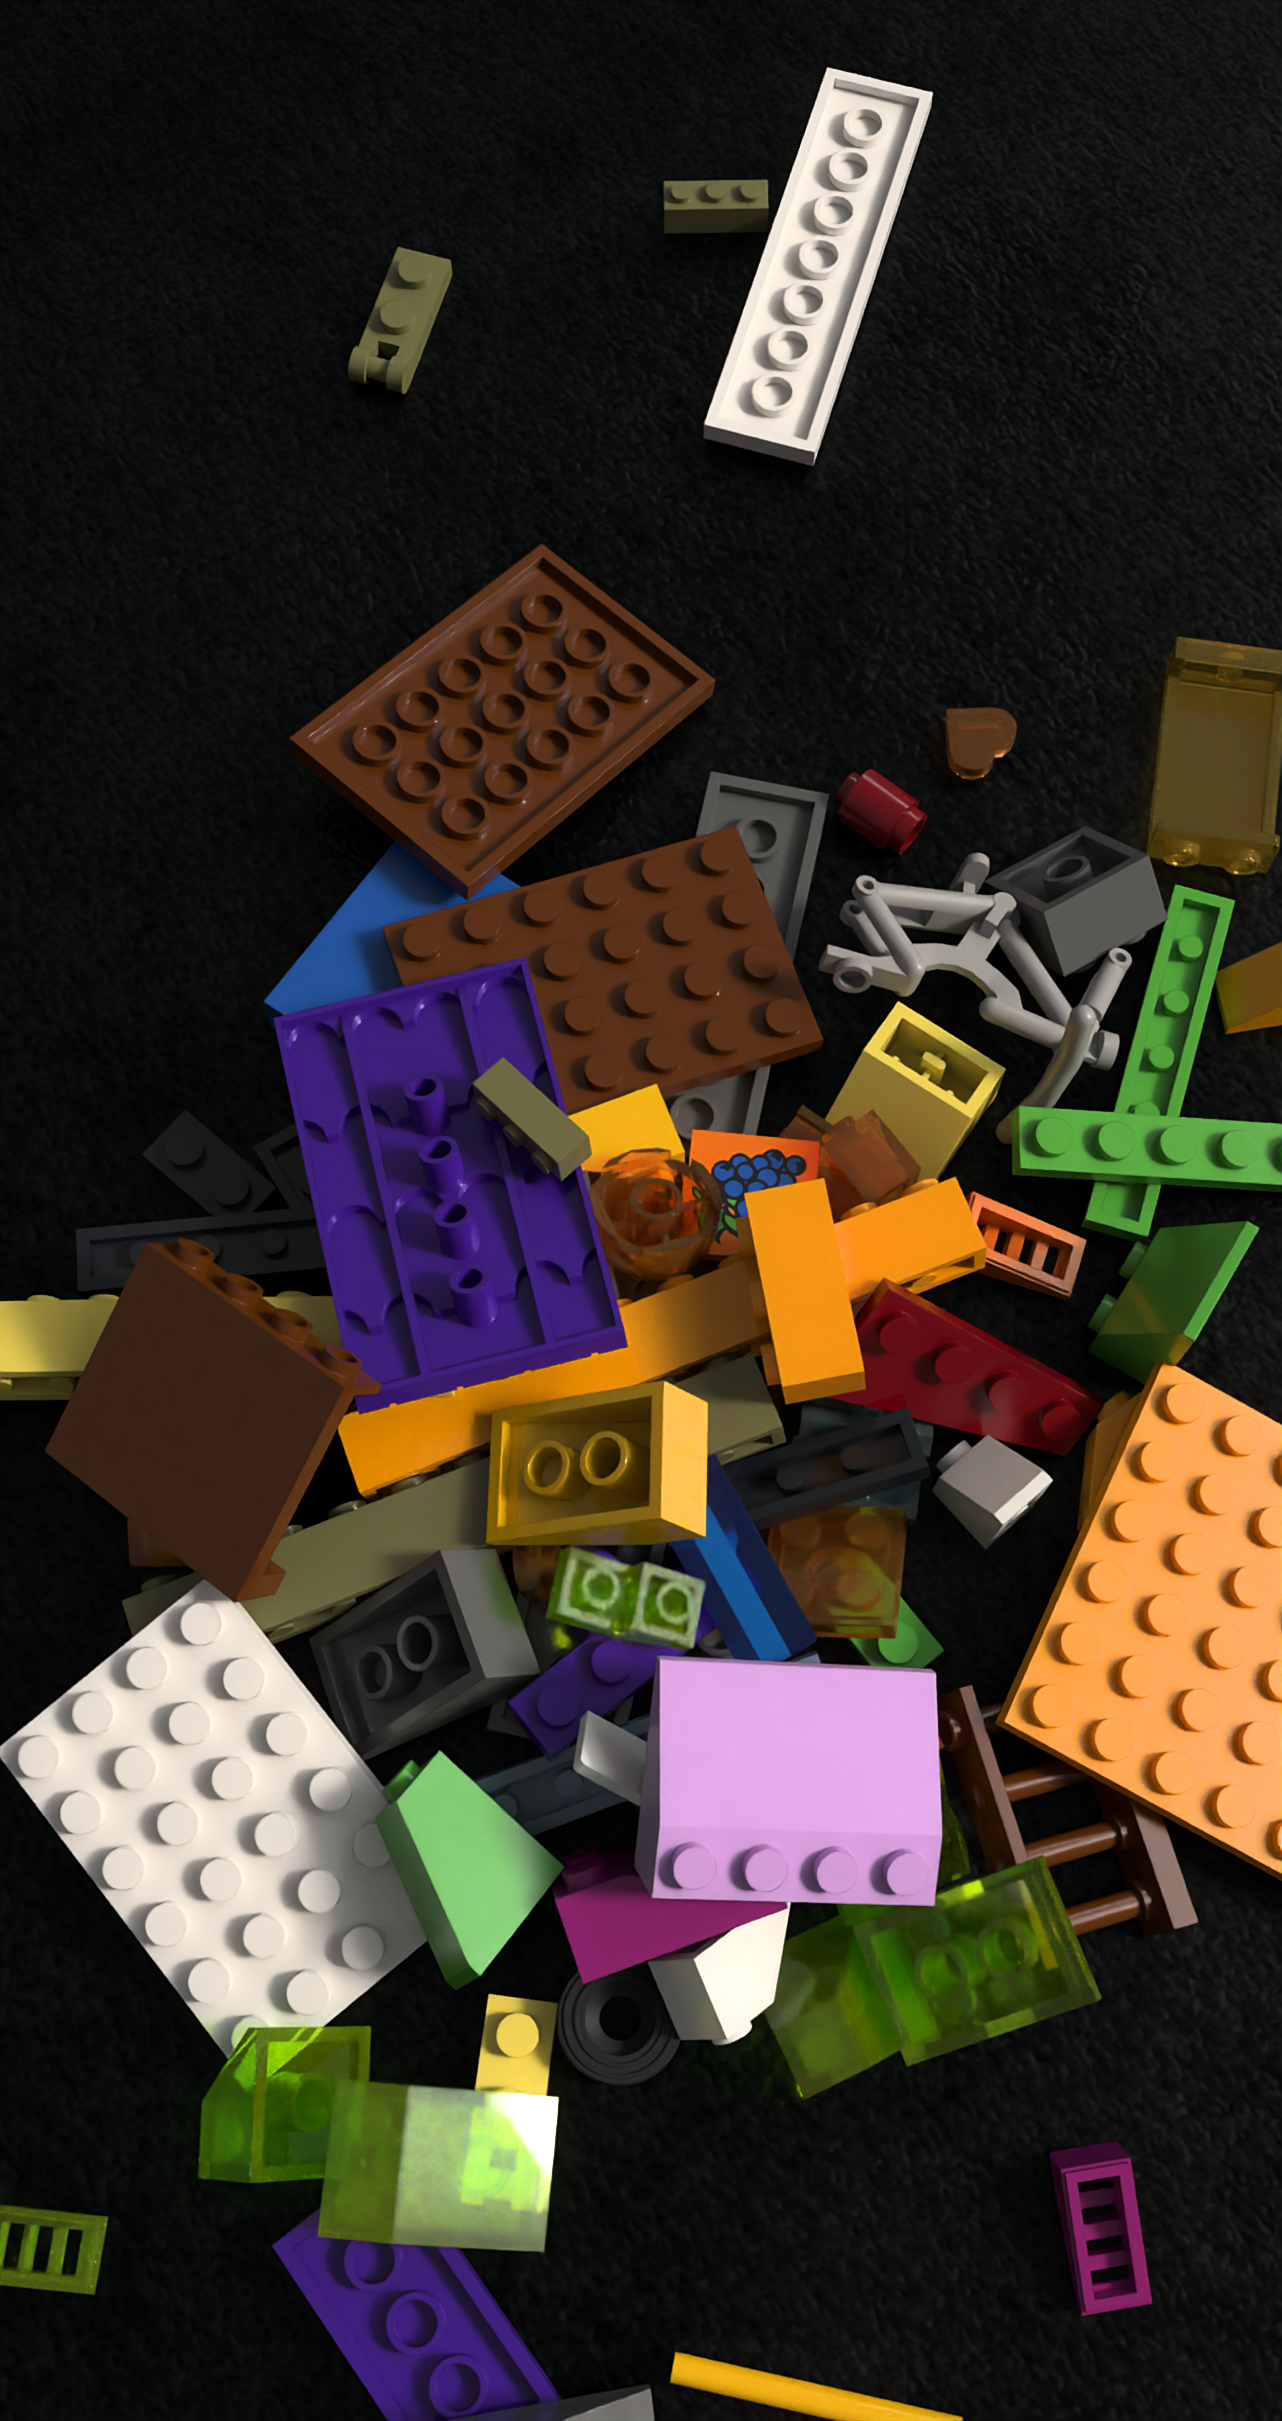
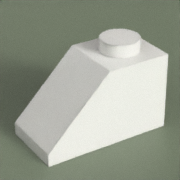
[932,1434,1053,1550]
[647,1902,791,2045]

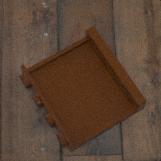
[45,1238,382,1603]

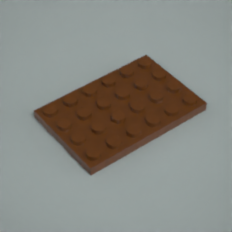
[290,544,716,901]
[383,826,824,1116]

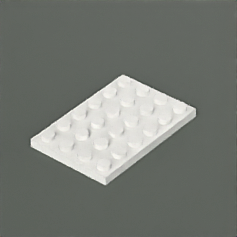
[0,1579,427,2087]

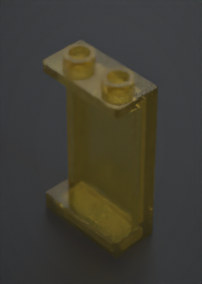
[1146,637,1282,875]

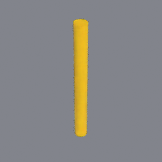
[670,2352,963,2421]

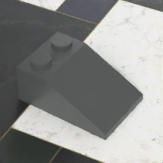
[309,1549,541,1761]

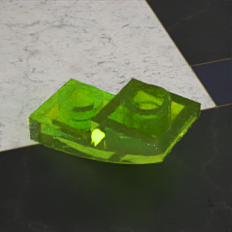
[546,1546,706,1650]

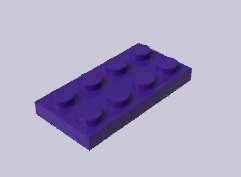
[272,2151,562,2421]

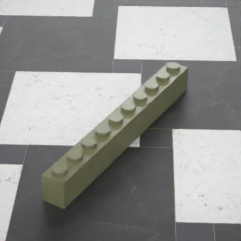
[122,1353,786,1645]

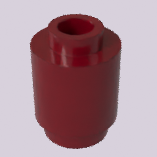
[834,769,928,855]

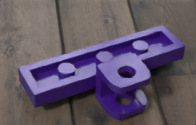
[506,1550,763,1762]

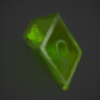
[762,1904,927,2099]
[198,2026,371,2183]

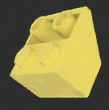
[823,1001,1006,1184]

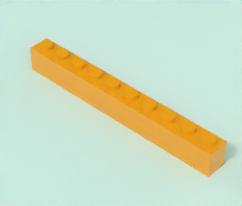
[337,1177,987,1503]

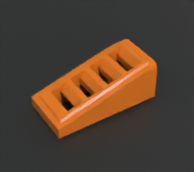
[965,1192,1087,1300]

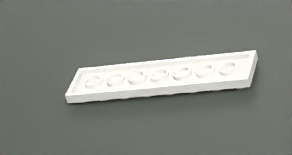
[704,67,933,466]

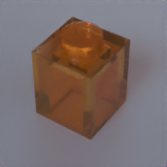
[818,1109,921,1208]

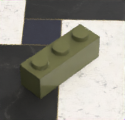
[663,180,769,234]
[472,1057,592,1182]

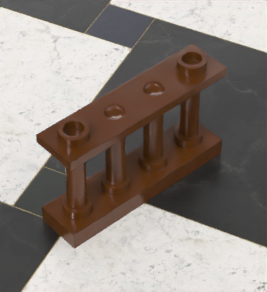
[937,1685,1198,1975]

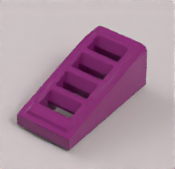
[1049,2142,1152,2316]

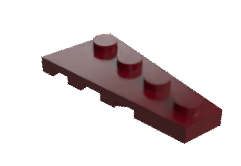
[828,1277,1104,1456]

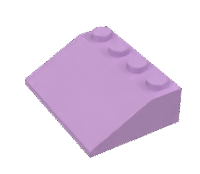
[634,1656,942,1906]

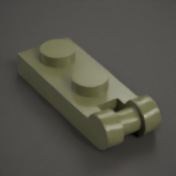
[348,247,453,394]

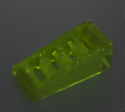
[0,2203,108,2295]

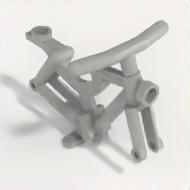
[819,853,1132,1144]

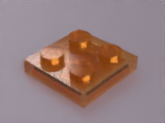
[760,1506,908,1639]

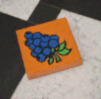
[680,1129,820,1262]

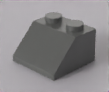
[984,826,1168,977]

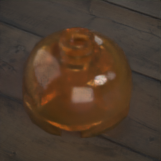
[589,1147,723,1281]

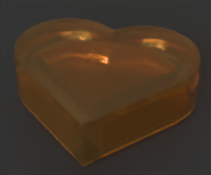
[944,707,1017,780]

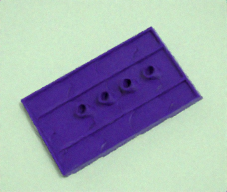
[273,957,628,1414]

